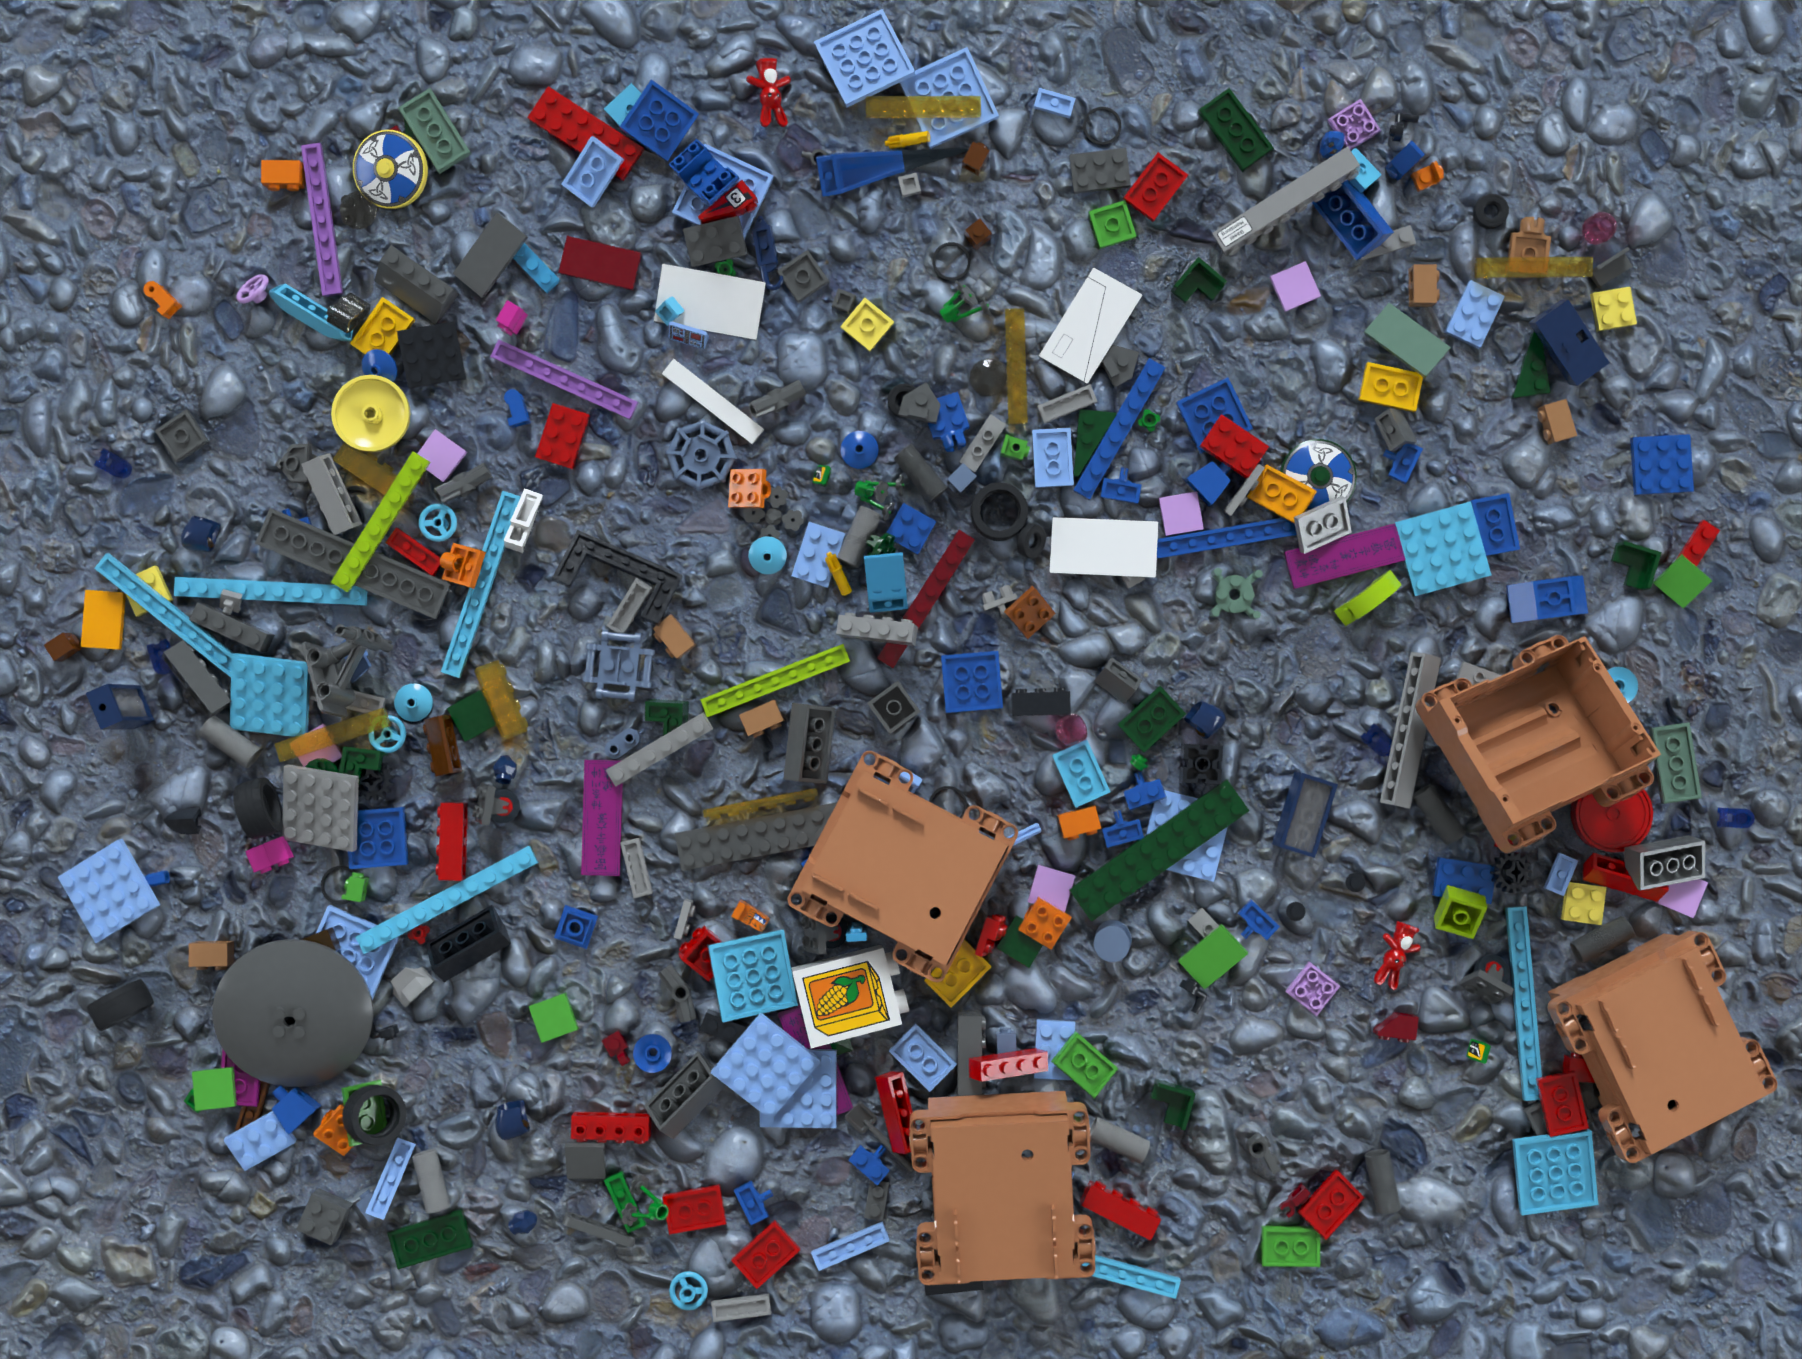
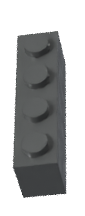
[189,602,275,652]
[162,640,231,718]

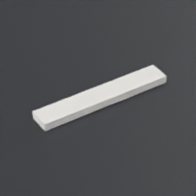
[662,359,764,445]

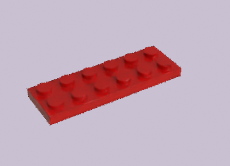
[527,86,644,181]

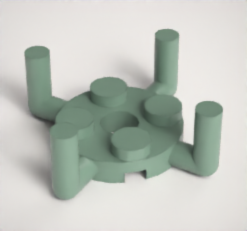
[1209,568,1263,620]

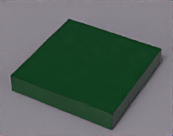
[447,690,500,742]
[996,915,1043,968]

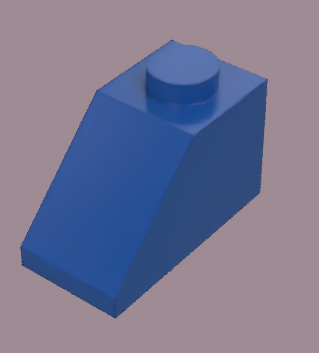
[1385,141,1425,181]

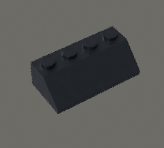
[425,905,511,982]

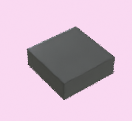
[832,288,856,314]

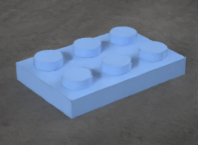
[561,136,625,207]
[1444,280,1505,349]
[1032,428,1074,488]
[791,522,845,588]
[1034,1019,1075,1080]
[889,1023,957,1092]
[223,1111,297,1171]

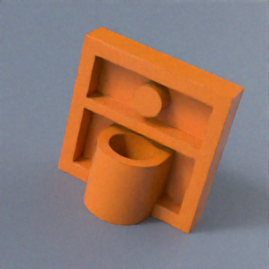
[728,469,771,508]
[440,543,486,589]
[1018,896,1072,950]
[314,1104,353,1156]

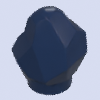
[493,755,517,784]
[508,1210,537,1235]

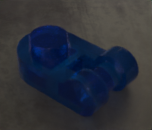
[93,448,132,479]
[147,639,172,675]
[1360,723,1392,757]
[1717,807,1755,828]

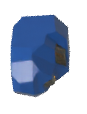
[1319,131,1345,159]

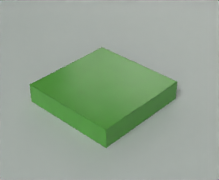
[1088,200,1137,249]
[1653,554,1712,608]
[529,992,579,1043]
[192,1067,237,1111]

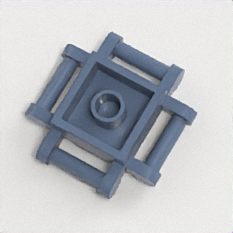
[582,630,655,702]

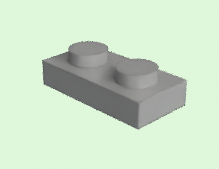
[674,899,695,940]

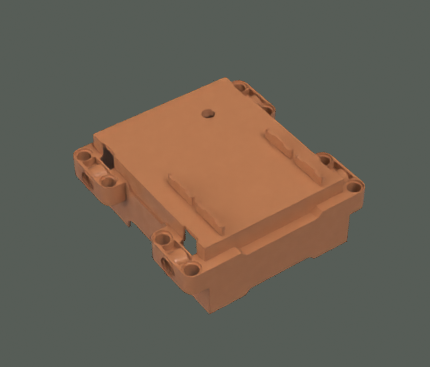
[1415,635,1661,853]
[788,751,1018,982]
[1548,931,1778,1163]
[909,1091,1096,1285]

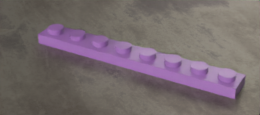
[301,143,343,297]
[490,339,638,420]

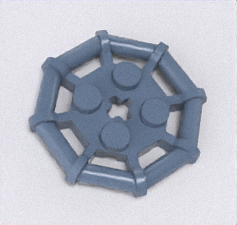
[665,419,737,491]

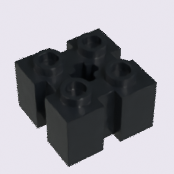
[1179,744,1223,785]

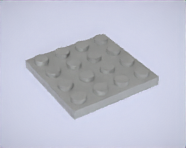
[282,764,359,852]

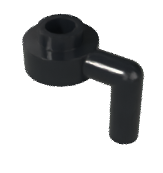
[1389,113,1419,142]
[1179,978,1207,1015]
[370,1022,400,1041]

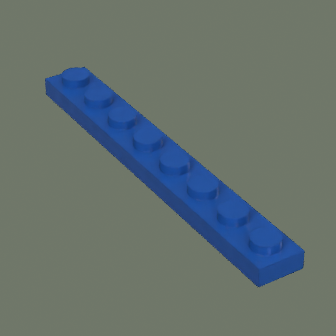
[1073,358,1166,500]
[1157,518,1297,559]

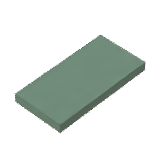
[398,88,472,174]
[1364,303,1451,378]
[1649,722,1702,804]

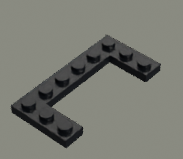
[552,530,683,626]

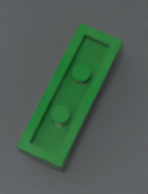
[604,1171,646,1233]

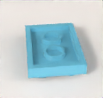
[1052,739,1110,808]

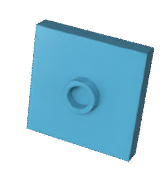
[604,83,642,138]
[1348,147,1382,193]

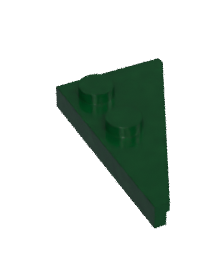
[1511,331,1550,399]
[1073,409,1116,477]

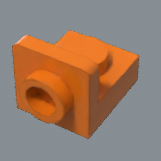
[1410,161,1444,192]

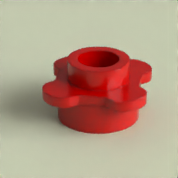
[407,924,430,944]

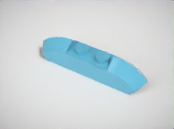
[269,284,354,341]

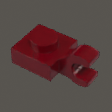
[601,1030,631,1066]
[1279,1183,1311,1218]

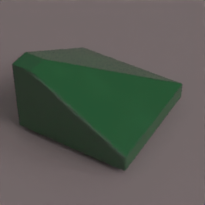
[830,1038,853,1055]

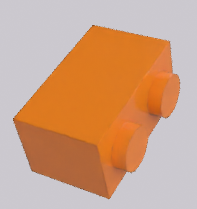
[261,160,306,191]
[1057,805,1101,841]

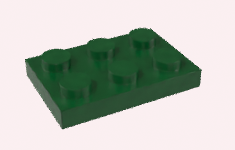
[1117,686,1186,753]

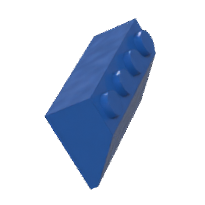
[1311,180,1394,260]

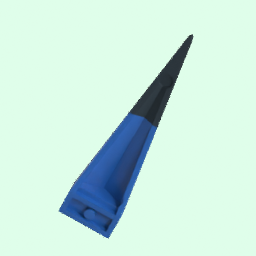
[816,148,969,197]

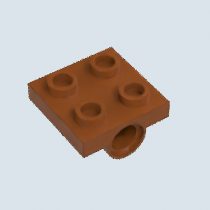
[1004,586,1056,639]

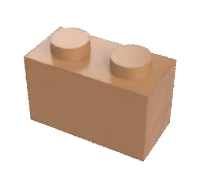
[1408,264,1440,307]
[1537,399,1577,445]
[653,614,696,659]
[739,700,785,738]
[189,941,234,970]

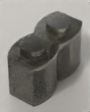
[326,293,371,333]

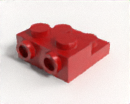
[974,914,1008,957]
[678,925,722,982]

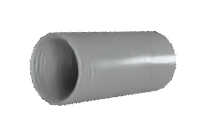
[837,506,882,568]
[199,716,262,768]
[1090,1117,1150,1164]
[412,1149,450,1213]

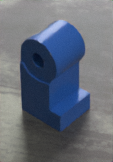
[504,389,531,428]

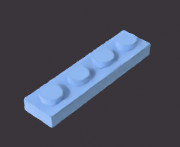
[365,1137,416,1220]
[811,1221,890,1271]

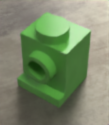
[1000,434,1030,462]
[341,872,369,902]

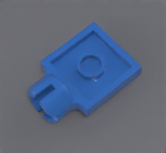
[927,392,970,452]

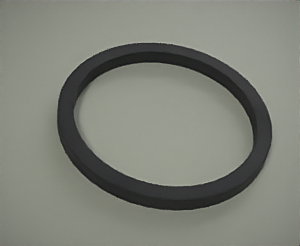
[1083,107,1122,145]
[932,242,971,281]
[929,786,967,818]
[321,866,355,905]

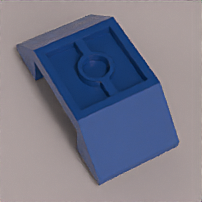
[668,139,740,207]
[1506,575,1588,623]

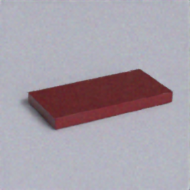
[558,236,642,291]

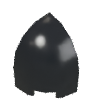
[163,807,202,835]

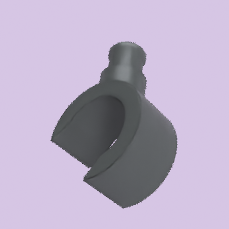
[801,149,827,169]

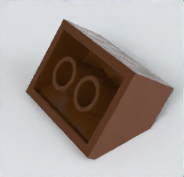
[423,715,463,777]

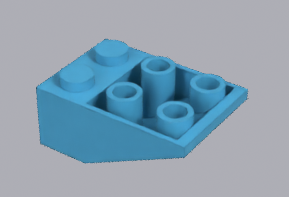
[864,552,908,613]

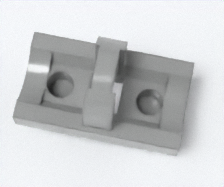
[982,585,1018,619]

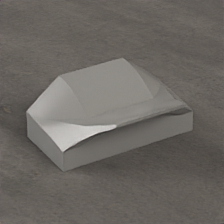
[390,966,435,1007]

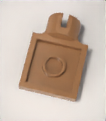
[1506,217,1551,276]

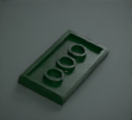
[1198,88,1274,172]
[387,1209,473,1270]

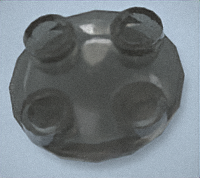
[340,191,377,229]
[969,359,1007,397]

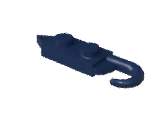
[752,215,783,291]

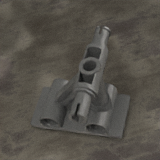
[302,624,393,718]

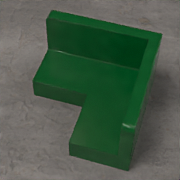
[1171,257,1227,303]
[1611,541,1662,591]
[645,699,689,736]
[339,746,388,783]
[1150,1078,1196,1131]

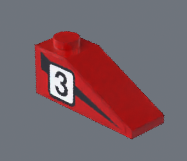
[698,180,758,224]

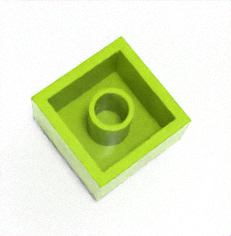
[1434,885,1487,939]

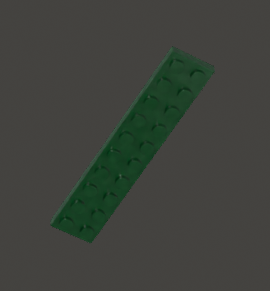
[1069,779,1249,922]

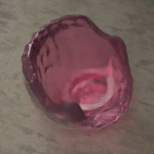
[1582,212,1618,245]
[1055,714,1088,746]

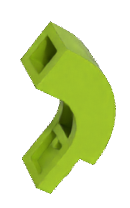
[1334,570,1401,626]

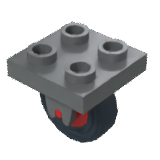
[472,782,520,825]
[801,914,848,954]
[1459,954,1514,1004]

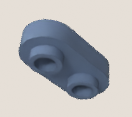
[605,728,640,759]

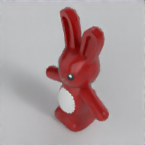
[746,58,791,127]
[1374,921,1421,990]

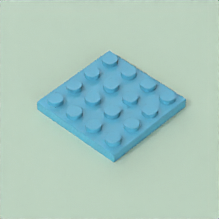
[1395,501,1491,596]
[230,653,310,737]
[708,929,798,1022]
[1512,1129,1599,1216]

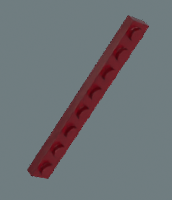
[877,530,975,668]

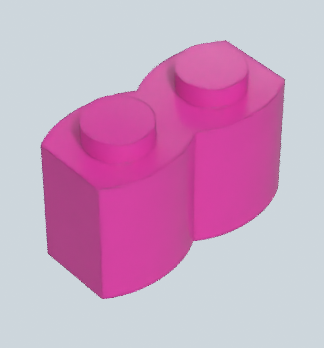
[495,300,528,336]
[245,836,294,874]

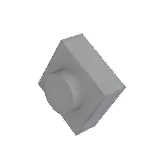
[898,173,921,197]

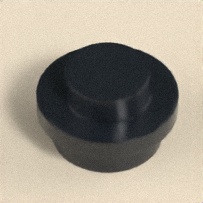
[1345,873,1365,892]
[1286,902,1306,921]

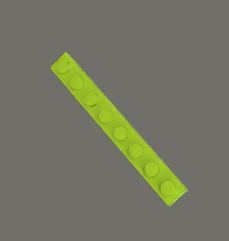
[331,451,431,592]
[700,644,850,717]

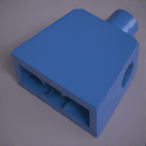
[1184,461,1231,507]
[272,1085,322,1135]

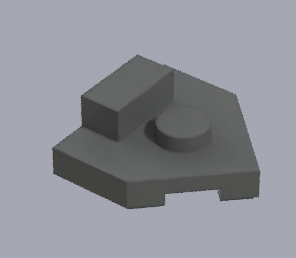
[1101,345,1139,388]
[899,382,941,424]
[275,443,316,483]

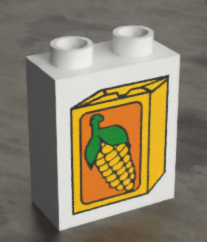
[791,945,909,1048]

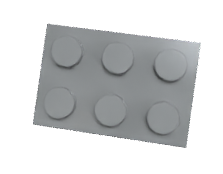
[1294,496,1352,554]

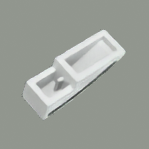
[504,489,543,553]

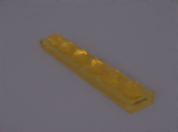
[866,96,981,118]
[1475,257,1593,278]
[1005,308,1028,424]
[275,708,391,762]
[703,788,819,820]

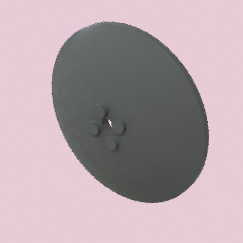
[212,939,374,1087]

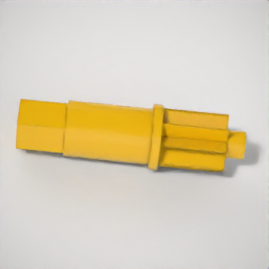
[885,131,931,149]
[825,552,852,596]

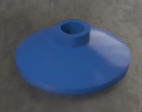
[362,349,397,382]
[840,431,879,469]
[633,1034,672,1073]

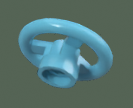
[419,504,457,542]
[368,715,406,753]
[669,1271,708,1310]

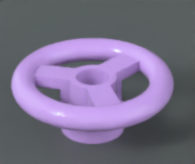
[236,274,269,304]

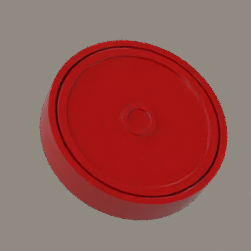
[1570,790,1653,852]

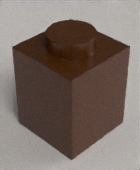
[962,142,990,176]
[964,218,992,250]
[44,632,81,662]

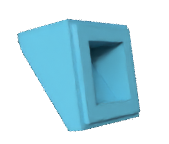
[655,296,684,326]

